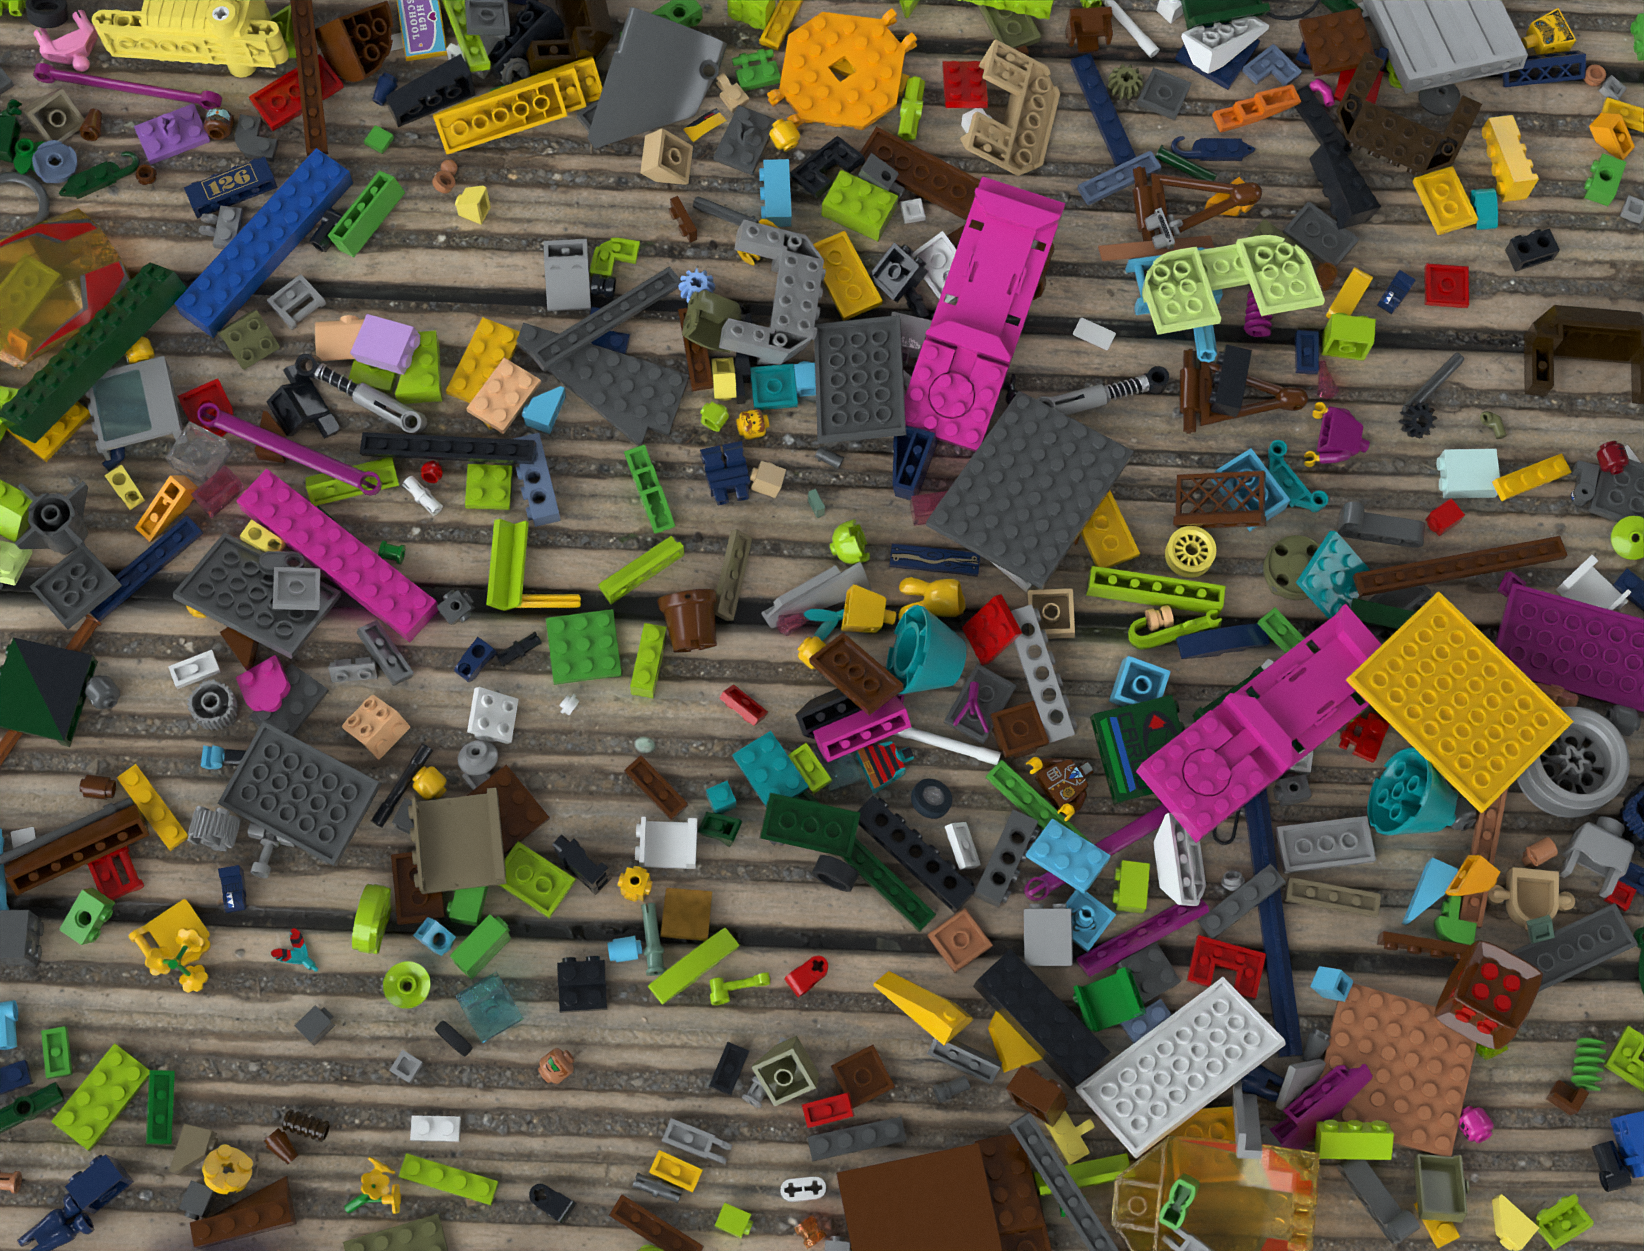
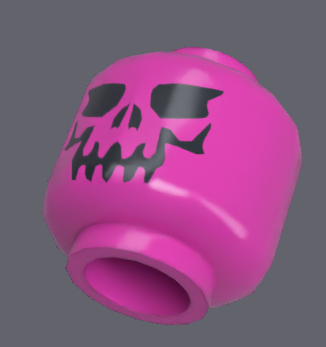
[1458,1106,1494,1143]

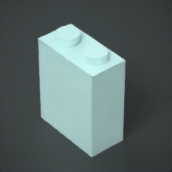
[1436,449,1500,498]

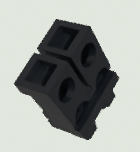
[552,835,612,895]

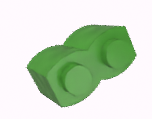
[1159,1173,1200,1230]

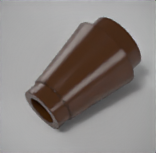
[79,108,102,141]
[264,1128,299,1165]

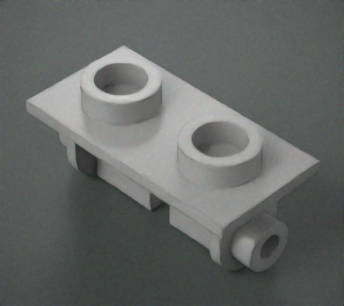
[328,656,378,683]

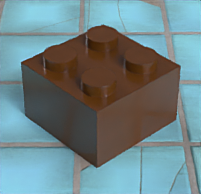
[1006,1065,1069,1127]

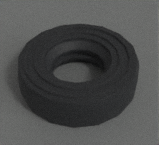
[434,1020,473,1057]

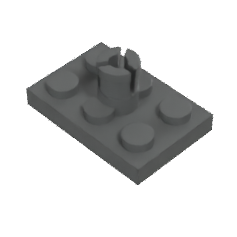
[713,105,777,175]

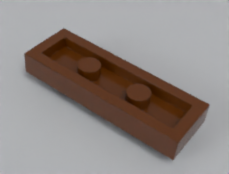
[624,755,688,821]

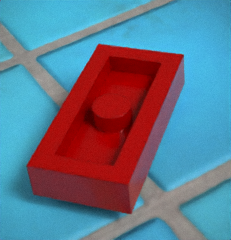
[719,684,768,726]
[802,1092,855,1128]

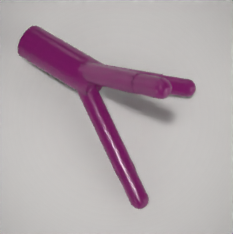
[953,682,989,733]

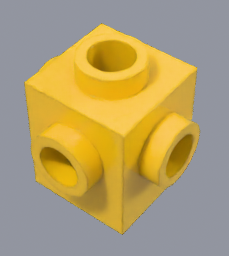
[618,866,653,902]

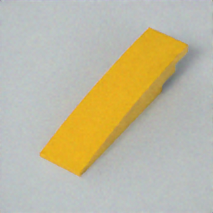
[433,56,603,155]

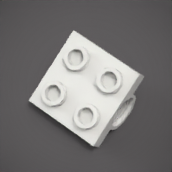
[467,687,519,744]

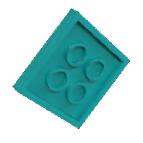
[1296,531,1370,619]

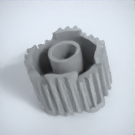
[187,679,239,731]
[187,806,241,852]

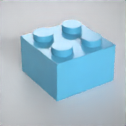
[1109,656,1171,707]

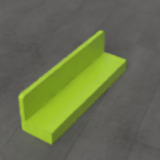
[305,457,399,506]
[486,519,529,611]

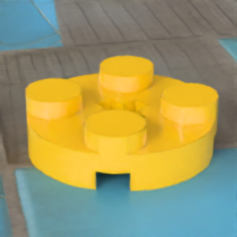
[202,1144,253,1194]

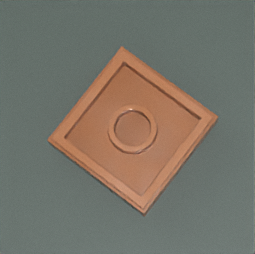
[927,908,993,973]

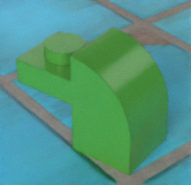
[1434,896,1477,945]

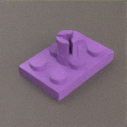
[134,103,211,165]

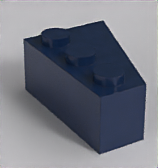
[893,425,937,502]

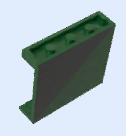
[0,637,98,747]

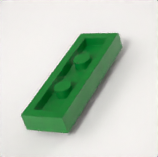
[145,1070,175,1145]

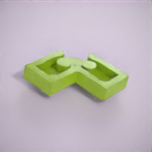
[589,237,640,278]

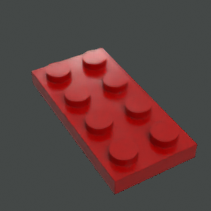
[249,53,344,131]

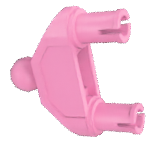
[33,10,98,72]

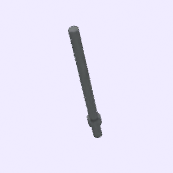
[0,797,134,865]

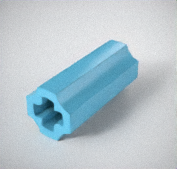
[1193,325,1217,363]

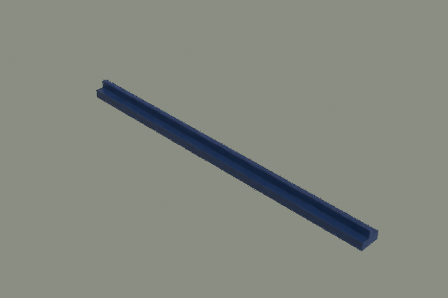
[1244,788,1303,1058]

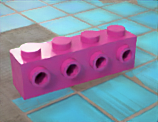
[813,696,911,762]

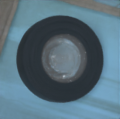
[911,778,953,819]

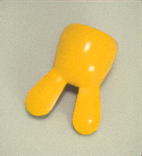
[898,577,966,620]

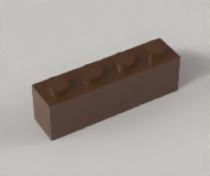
[190,1176,297,1249]

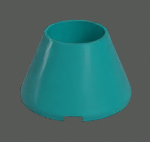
[886,605,967,695]

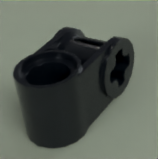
[529,1184,577,1225]

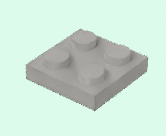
[273,567,320,610]

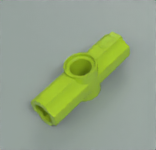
[898,76,925,141]

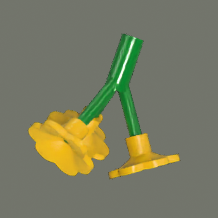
[145,928,208,993]
[344,1156,401,1214]

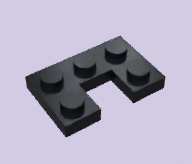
[790,136,865,198]

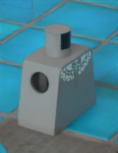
[891,312,932,366]

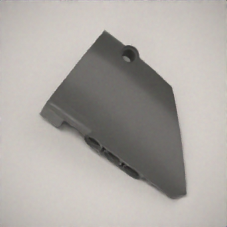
[587,7,727,149]

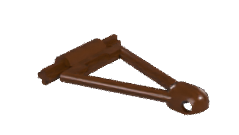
[1132,166,1262,242]
[1180,349,1308,434]

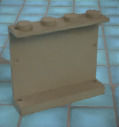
[408,788,507,894]

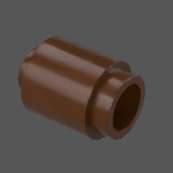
[79,774,116,800]

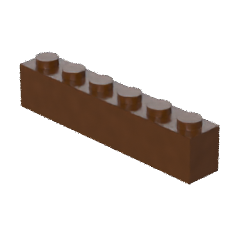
[4,804,149,896]

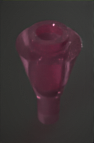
[1317,360,1339,399]
[776,613,809,636]

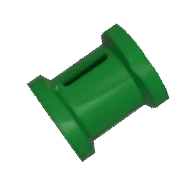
[378,540,406,565]

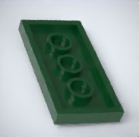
[759,793,861,858]

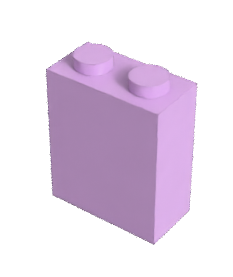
[350,314,420,375]

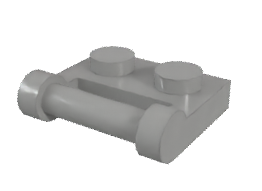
[267,274,326,330]

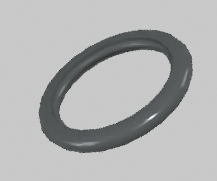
[0,172,50,246]

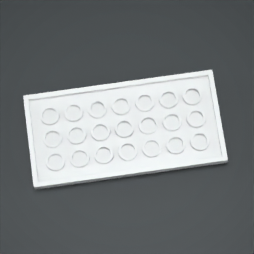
[1075,977,1286,1159]

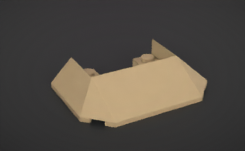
[960,39,1060,176]

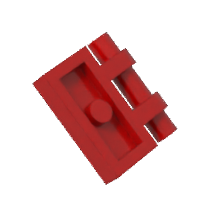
[1339,712,1390,763]

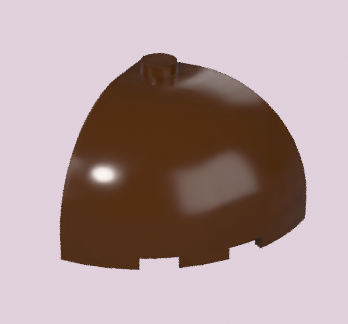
[315,1,394,82]

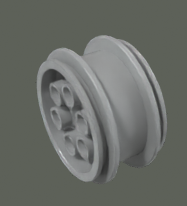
[1516,707,1630,818]

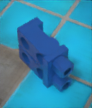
[1610,1111,1644,1178]

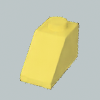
[455,186,491,225]
[711,357,737,401]
[1492,1194,1539,1251]

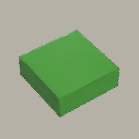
[364,125,394,154]

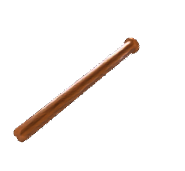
[0,614,102,766]

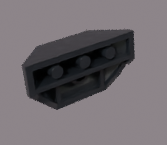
[795,688,862,740]

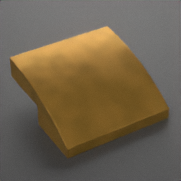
[661,888,712,941]

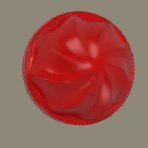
[421,460,443,483]

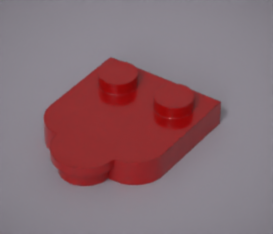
[177,378,234,438]

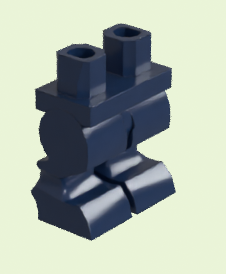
[700,441,750,506]

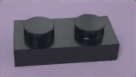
[709,1042,750,1096]

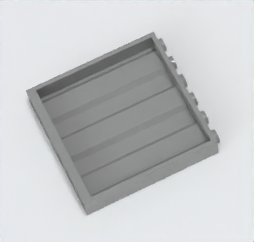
[1362,0,1528,94]

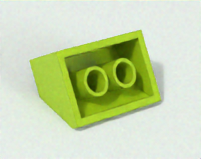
[0,480,32,543]

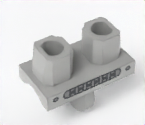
[1145,208,1183,250]

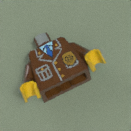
[1026,757,1094,821]

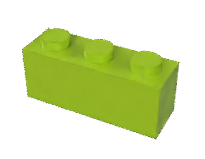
[630,623,667,699]
[1315,1120,1394,1160]

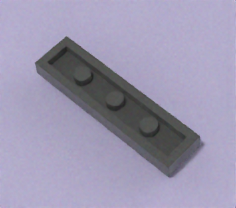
[1198,864,1286,939]
[807,1117,906,1162]

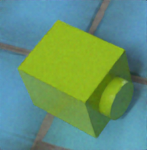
[715,1202,754,1239]

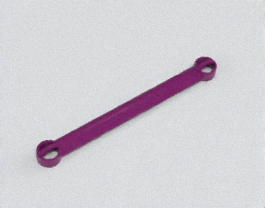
[33,63,222,110]
[197,403,382,496]
[1024,804,1171,902]

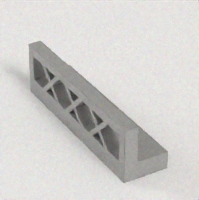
[1232,1079,1262,1159]

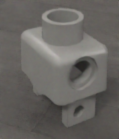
[1559,816,1635,898]

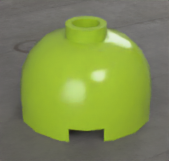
[830,519,870,565]

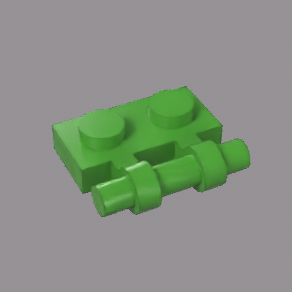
[732,49,781,91]

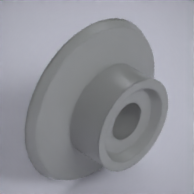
[457,740,498,775]

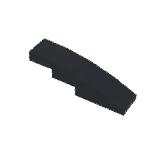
[735,313,757,404]

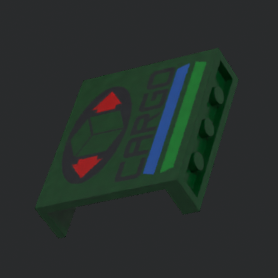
[1090,695,1185,805]

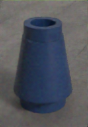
[372,72,398,106]

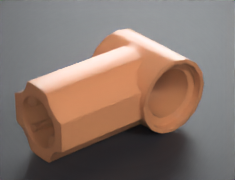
[1521,837,1558,869]

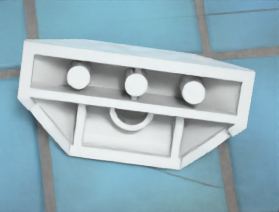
[1153,813,1206,906]

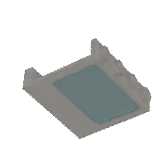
[86,356,186,461]

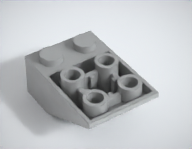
[543,239,591,311]

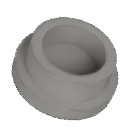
[1221,870,1245,891]

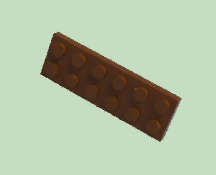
[860,126,981,220]

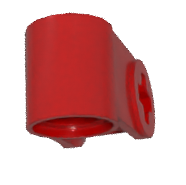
[784,955,828,998]

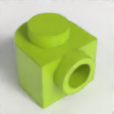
[700,401,729,432]

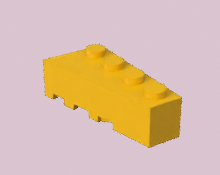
[1482,115,1539,202]

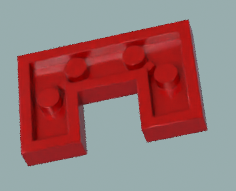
[1186,935,1266,1000]

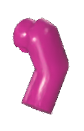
[1310,78,1335,107]

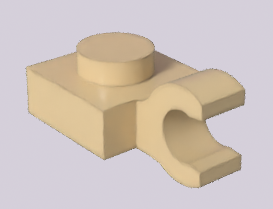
[716,73,749,113]

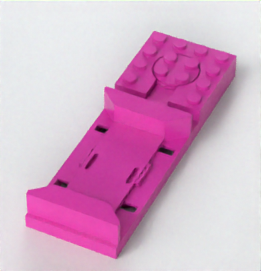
[1136,604,1382,843]

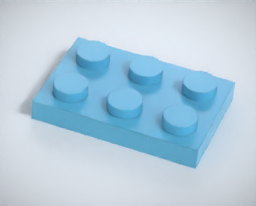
[1026,819,1111,894]

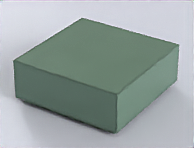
[807,489,825,518]
[1526,915,1555,944]

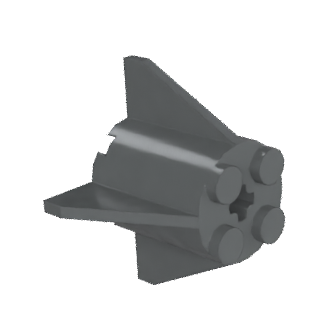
[14,481,88,555]

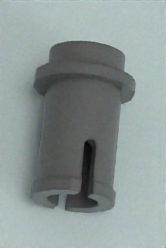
[815,446,844,470]

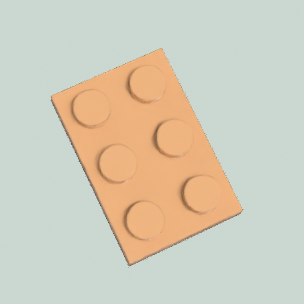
[466,358,541,434]

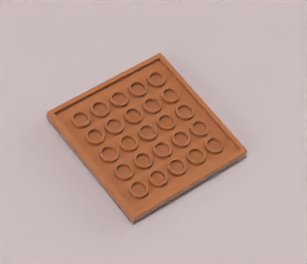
[1319,983,1477,1157]

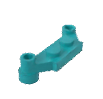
[1268,440,1328,513]

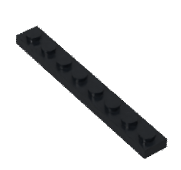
[360,432,536,464]

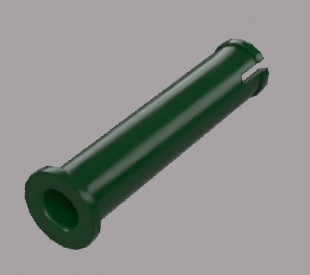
[1155,145,1217,181]

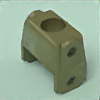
[682,290,741,353]

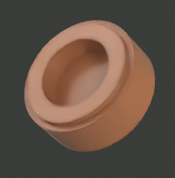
[1584,65,1606,86]

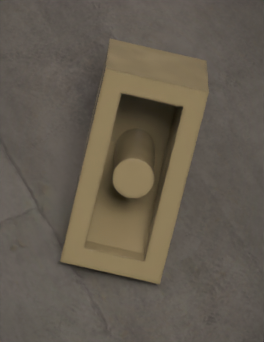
[169,1124,218,1175]

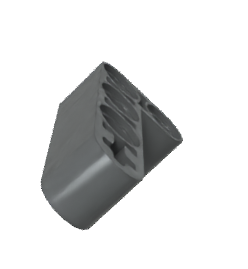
[1338,502,1425,548]
[1336,1159,1420,1244]

